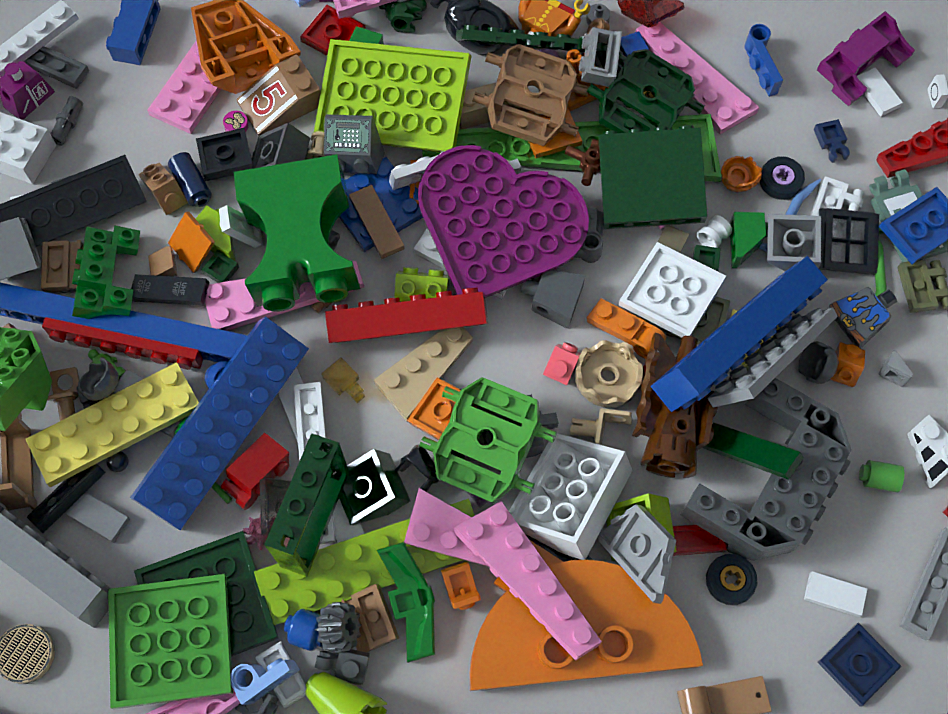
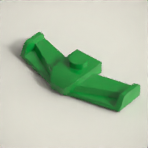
[377,542,435,663]

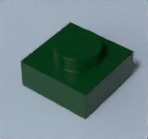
[693,245,721,271]
[201,250,239,283]

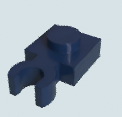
[813,119,850,163]

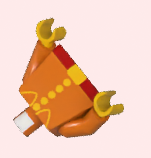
[518,0,591,49]

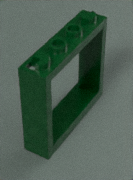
[264,433,349,577]

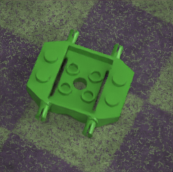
[419,377,557,503]

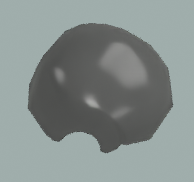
[798,341,839,384]
[78,357,118,400]

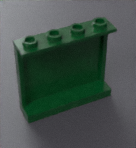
[598,125,707,229]

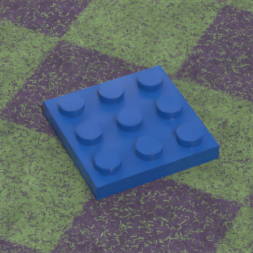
[339,157,423,252]

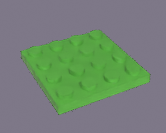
[108,574,233,709]

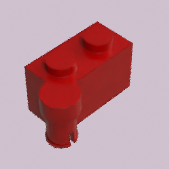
[221,432,290,510]

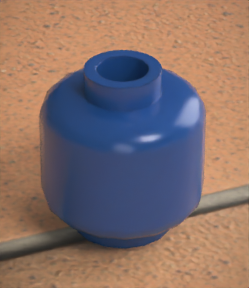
[284,609,322,651]

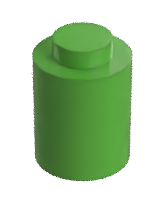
[859,460,905,493]

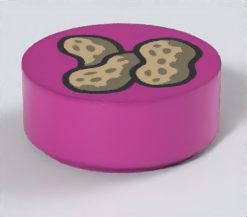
[223,111,249,132]

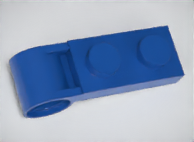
[744,24,783,97]

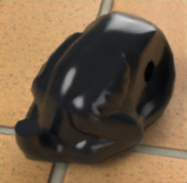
[430,0,519,55]

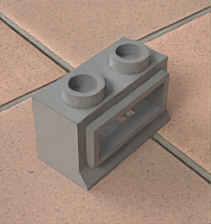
[579,27,622,87]

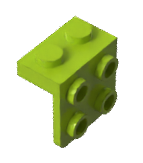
[394,267,449,302]

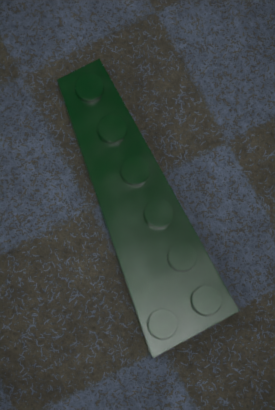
[456,25,608,53]

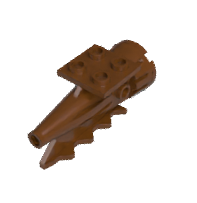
[632,333,718,478]

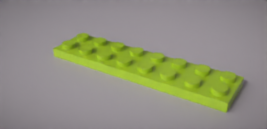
[254,498,475,625]

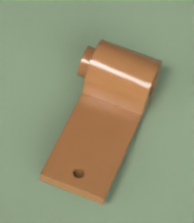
[677,676,772,714]

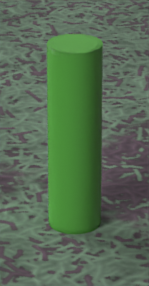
[212,482,232,504]

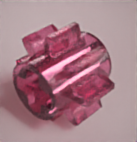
[243,513,275,550]

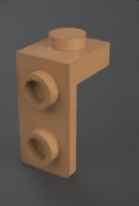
[138,163,188,215]

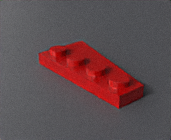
[876,118,948,178]

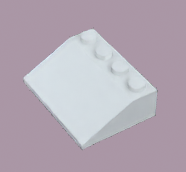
[509,433,633,560]

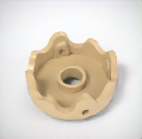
[575,340,643,408]

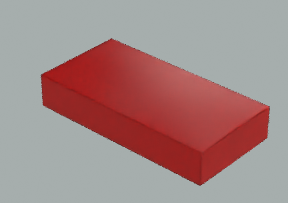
[673,525,727,556]

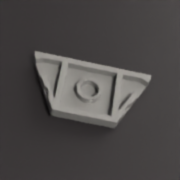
[597,504,676,604]

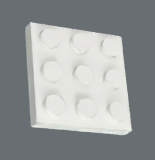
[619,242,726,337]

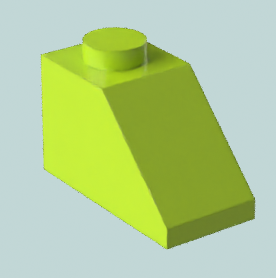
[195,205,236,261]

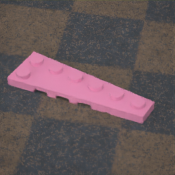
[636,18,759,134]
[454,501,602,660]

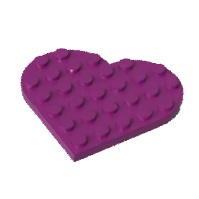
[418,145,589,298]

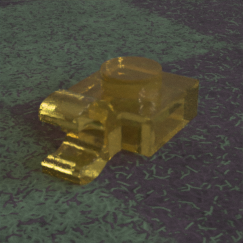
[321,357,365,403]

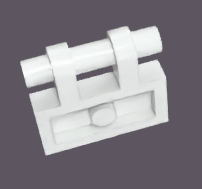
[811,176,864,235]

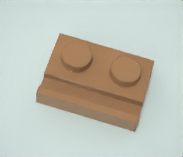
[41,240,83,292]
[341,584,399,652]

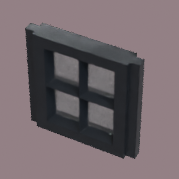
[819,208,880,274]

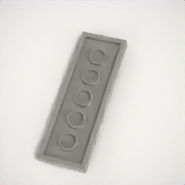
[708,308,838,407]

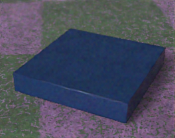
[817,623,902,707]

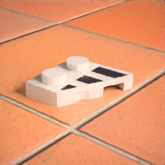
[907,415,948,488]

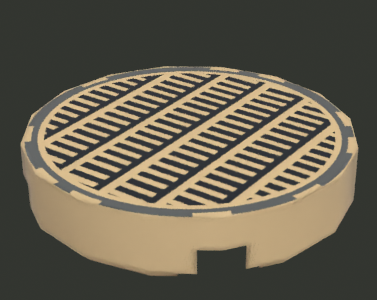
[0,624,55,684]

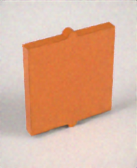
[168,211,215,273]

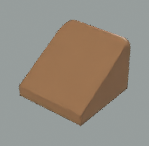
[148,246,177,276]

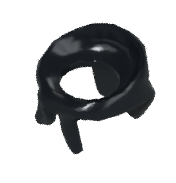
[395,444,439,492]

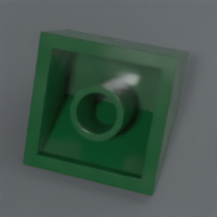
[331,449,410,525]

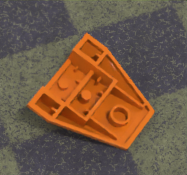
[191,0,301,94]

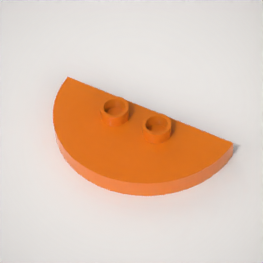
[469,560,703,691]

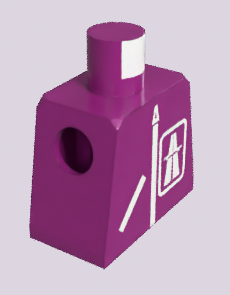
[0,61,55,120]

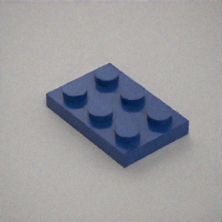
[879,187,948,265]

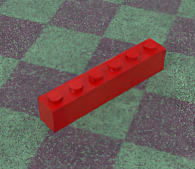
[325,287,488,343]

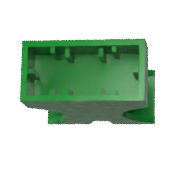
[234,154,361,312]

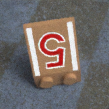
[236,54,321,136]

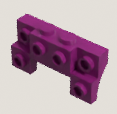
[817,11,915,106]

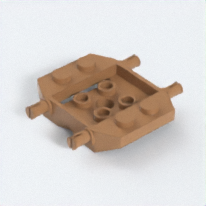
[472,44,589,146]

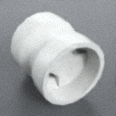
[697,215,733,248]

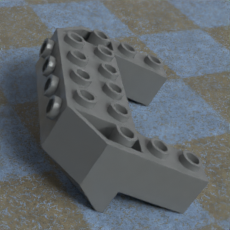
[680,378,851,561]

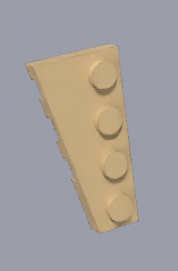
[374,327,473,422]

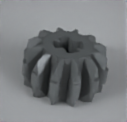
[315,602,362,653]

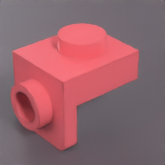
[543,342,581,385]

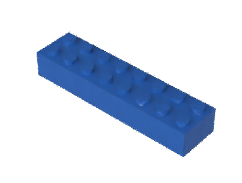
[650,255,828,412]
[130,316,309,530]

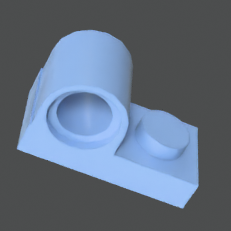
[230,658,300,705]

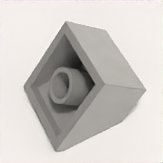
[767,214,821,271]

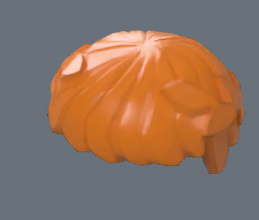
[721,156,762,192]

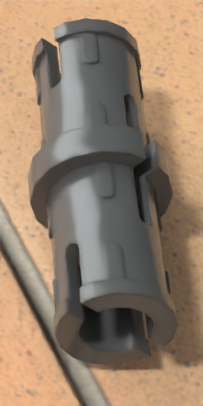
[51,96,83,145]

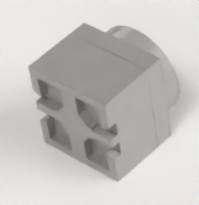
[0,217,42,280]

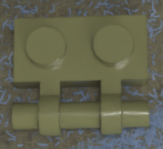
[897,260,948,313]

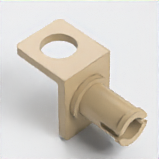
[570,408,632,445]

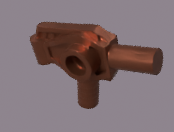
[565,139,601,186]

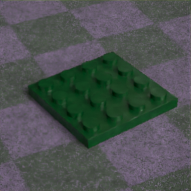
[134,531,279,657]

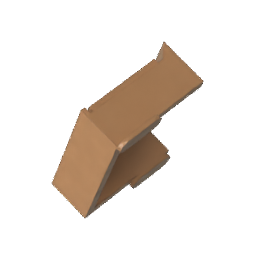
[0,413,37,511]

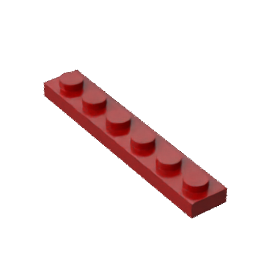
[42,317,203,370]

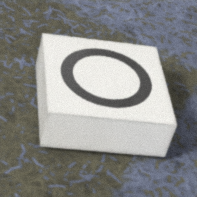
[927,74,948,109]

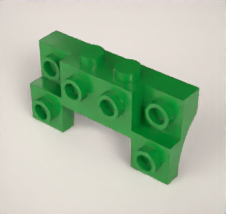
[72,225,140,319]

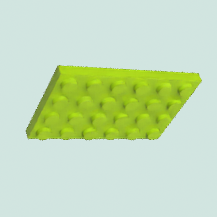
[314,39,472,152]

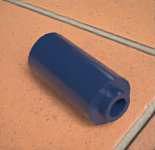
[168,152,212,207]

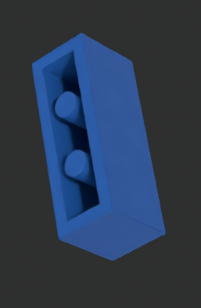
[106,0,161,65]

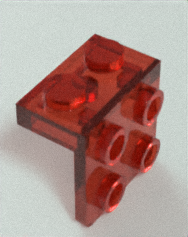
[617,0,685,28]

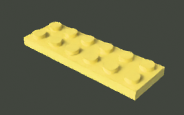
[26,362,199,487]

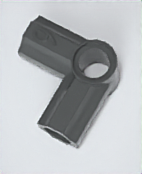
[574,208,603,263]

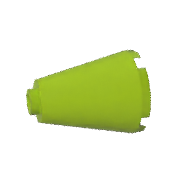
[306,672,387,714]

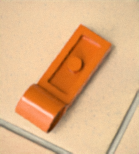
[587,298,667,359]

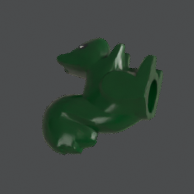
[379,0,427,33]

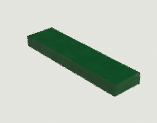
[702,422,804,480]

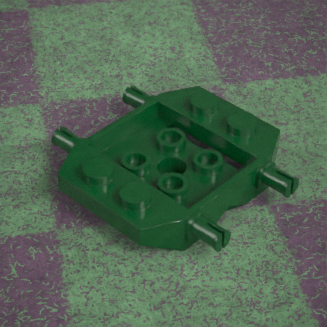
[587,49,705,133]

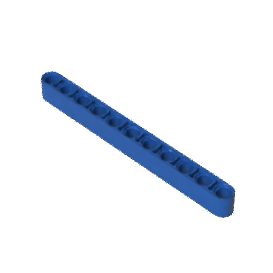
[0,283,248,363]

